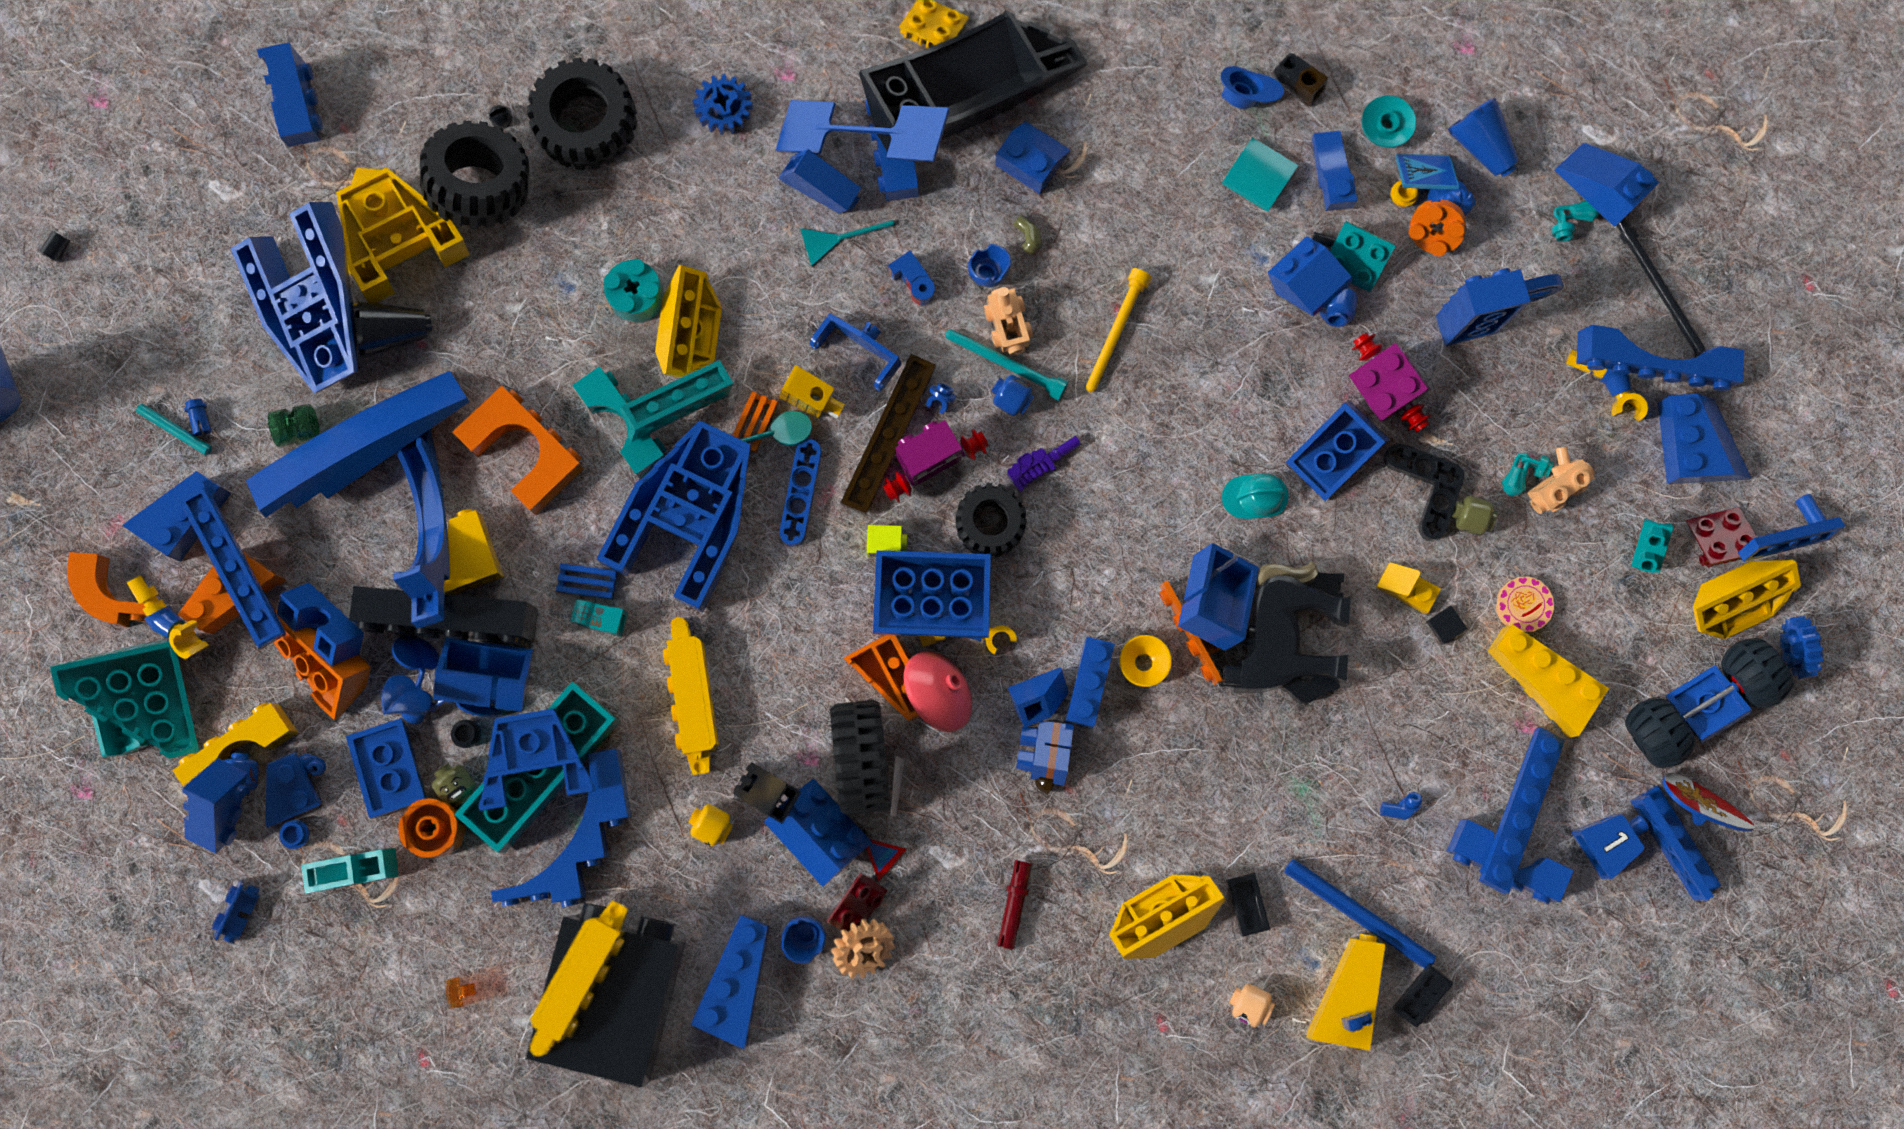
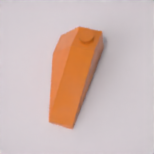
[273,609,371,720]

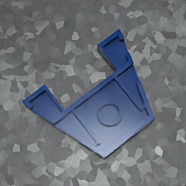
[479,709,595,811]

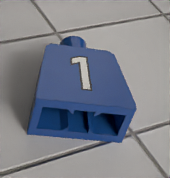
[1571,814,1649,879]

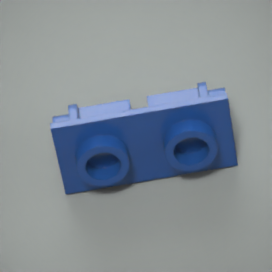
[211,880,260,944]

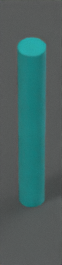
[136,403,212,456]

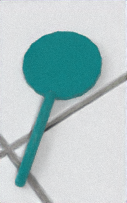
[740,411,812,446]

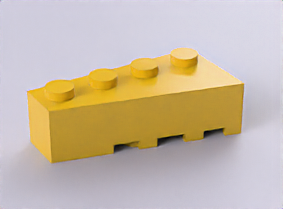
[1487,624,1609,738]

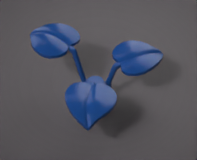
[382,636,502,724]

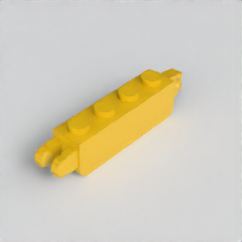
[663,616,719,775]
[529,900,629,1057]

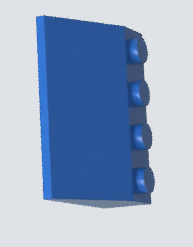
[873,550,991,638]

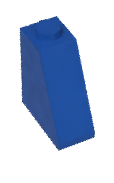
[778,149,861,213]

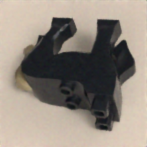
[1219,561,1350,704]

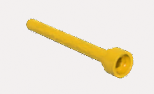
[1086,268,1152,393]

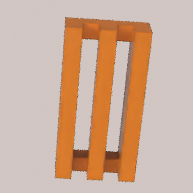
[732,391,778,453]

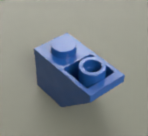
[1008,667,1069,728]

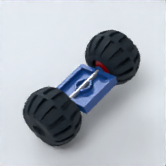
[1625,638,1794,768]

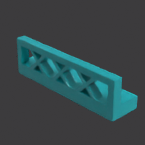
[620,360,733,442]

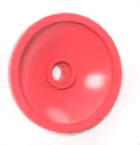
[904,651,972,732]

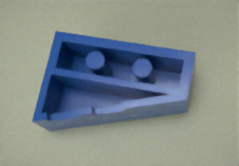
[122,471,231,562]

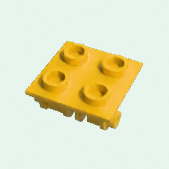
[899,0,969,48]

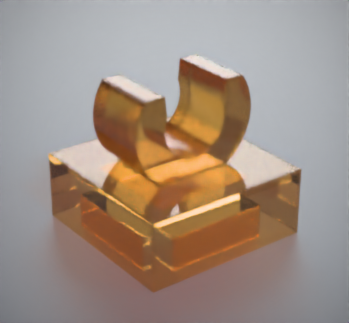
[444,977,476,1009]

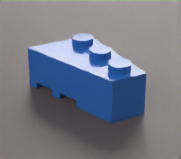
[257,42,323,147]
[182,758,248,854]

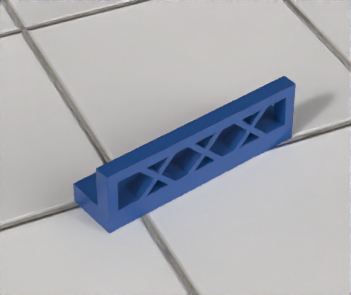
[1630,786,1722,901]

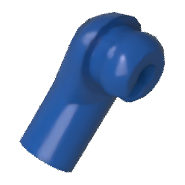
[1380,792,1422,820]

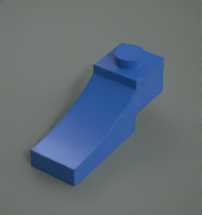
[1312,131,1357,211]

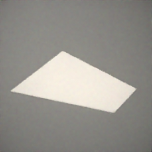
[891,756,905,817]

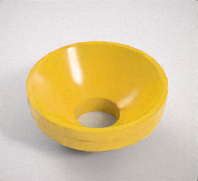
[1119,635,1171,687]

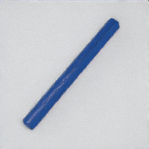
[1284,859,1436,968]

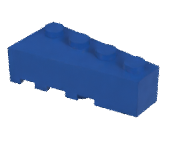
[690,914,770,1049]

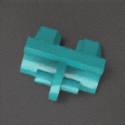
[1631,518,1674,573]

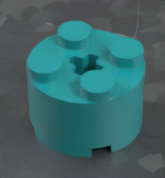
[604,259,664,323]

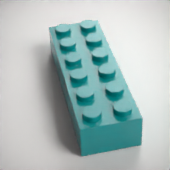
[454,682,621,853]

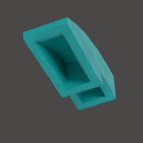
[301,848,399,894]

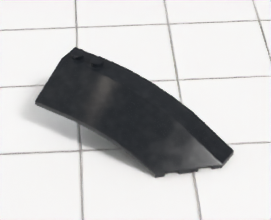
[859,10,1088,152]

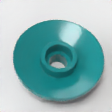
[1361,95,1416,148]

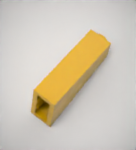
[1306,934,1385,1051]

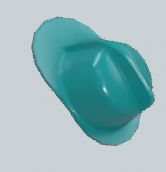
[1222,474,1289,519]

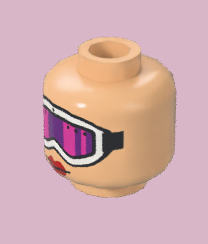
[1229,983,1275,1027]

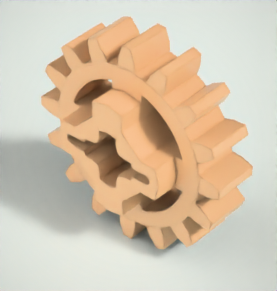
[831,919,895,978]

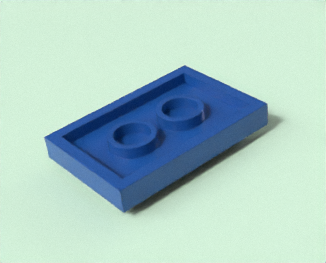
[346,718,427,819]

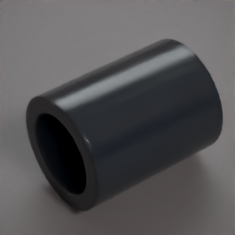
[39,231,71,262]

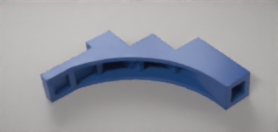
[491,748,632,907]

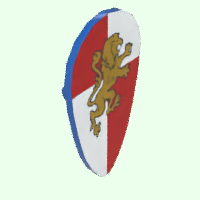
[1662,772,1755,832]

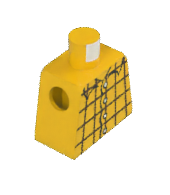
[779,365,845,419]

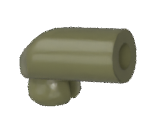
[1013,214,1042,255]

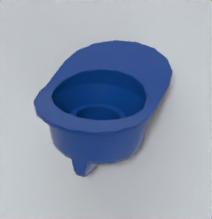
[1220,66,1284,109]

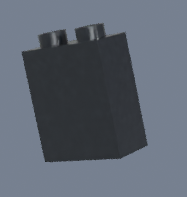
[525,903,686,1088]

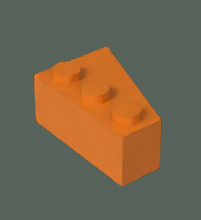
[177,549,286,634]
[843,635,920,721]

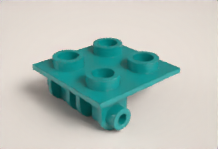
[1330,221,1396,292]

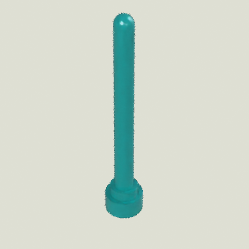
[945,329,1069,401]

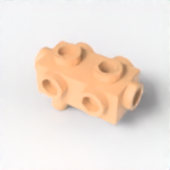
[984,287,1033,356]
[1527,446,1595,514]

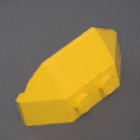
[655,265,722,378]
[1693,560,1801,639]
[1109,875,1225,959]

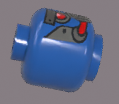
[991,374,1034,416]

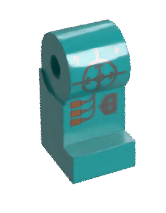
[569,599,628,637]

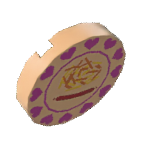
[1496,577,1554,633]

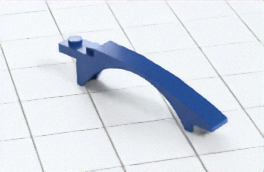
[393,429,450,629]

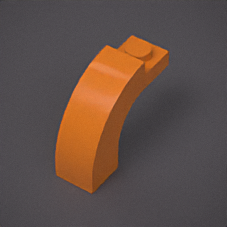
[67,552,147,627]

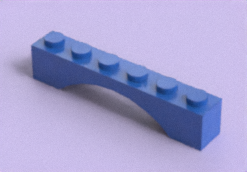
[1576,325,1744,391]

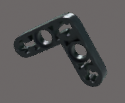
[1383,443,1464,541]

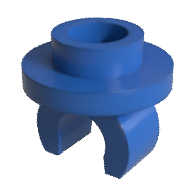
[926,383,956,414]

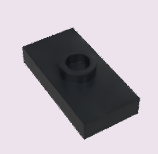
[1226,873,1271,937]
[1392,963,1454,1028]

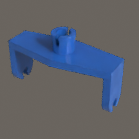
[809,313,902,391]

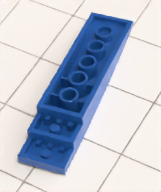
[246,371,470,518]

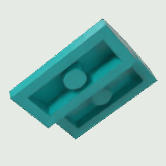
[1222,137,1299,212]

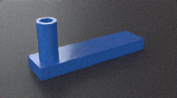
[1738,494,1845,562]

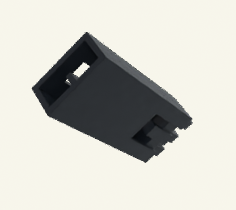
[733,762,801,824]

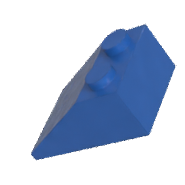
[1554,142,1660,227]
[1286,401,1390,501]

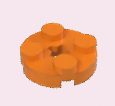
[1409,199,1467,256]

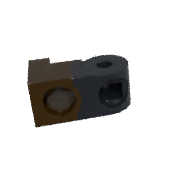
[1273,53,1328,107]

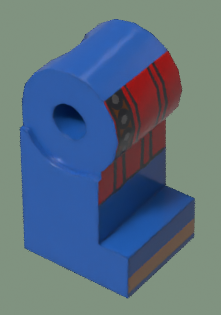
[888,250,935,305]

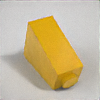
[444,509,504,595]

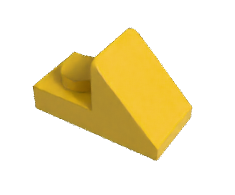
[1376,562,1441,615]

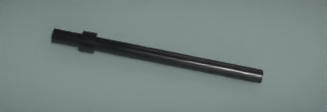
[1616,217,1707,356]

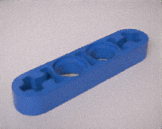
[780,439,822,547]

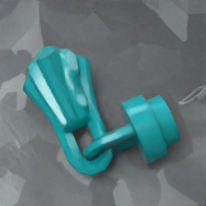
[1552,200,1600,242]
[1502,453,1554,496]

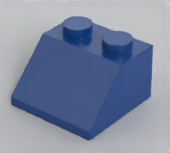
[995,121,1070,194]
[1267,236,1353,317]

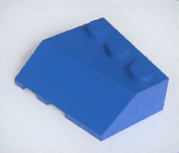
[1657,394,1752,484]

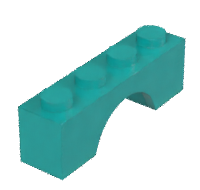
[572,366,667,480]

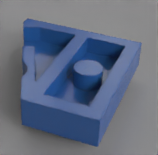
[265,752,321,828]

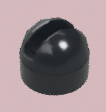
[489,104,512,129]

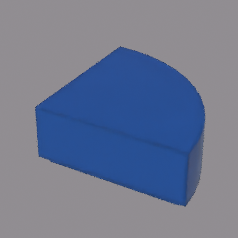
[1341,1011,1373,1032]

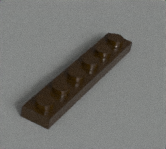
[840,354,936,516]

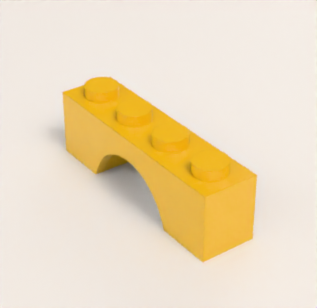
[172,702,298,786]

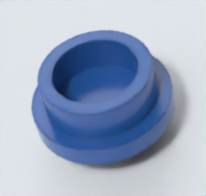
[279,820,310,849]

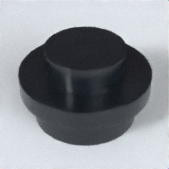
[451,719,480,748]

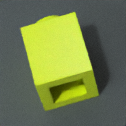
[867,525,907,558]

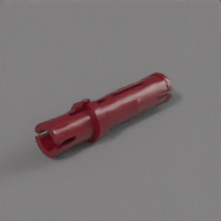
[996,860,1033,950]

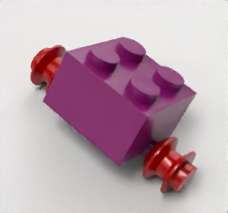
[1348,332,1432,433]
[883,420,989,503]

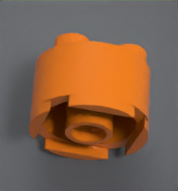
[398,798,465,858]

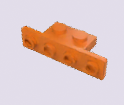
[1159,580,1223,685]

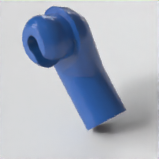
[299,753,326,776]

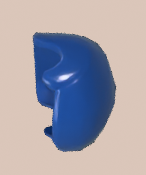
[968,244,1012,287]
[781,916,826,963]

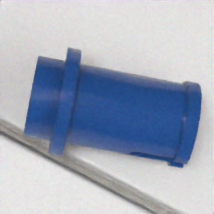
[184,399,212,436]

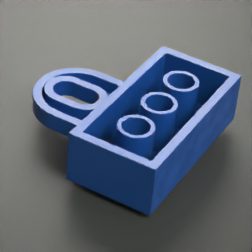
[1436,268,1564,346]

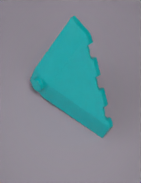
[50,638,199,759]

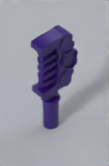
[1007,436,1081,492]

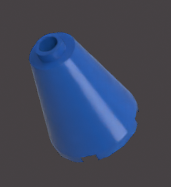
[1447,97,1519,177]

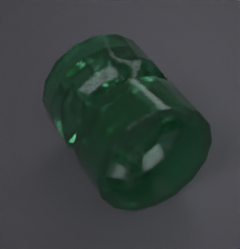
[268,403,320,447]

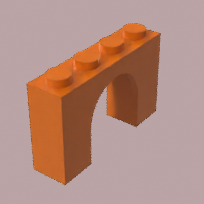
[453,385,584,515]

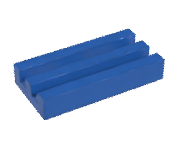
[556,563,618,600]

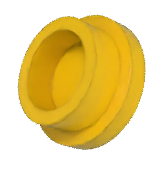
[1390,180,1418,207]

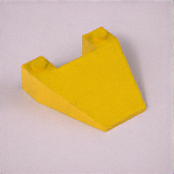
[336,167,469,303]

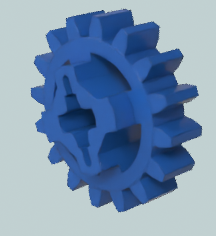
[693,74,753,135]
[1780,616,1824,679]

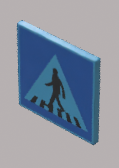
[1395,154,1459,190]

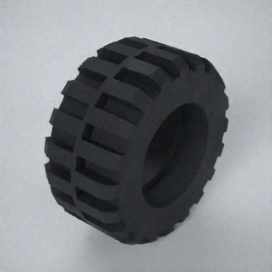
[527,57,637,170]
[420,120,529,229]
[830,700,891,815]

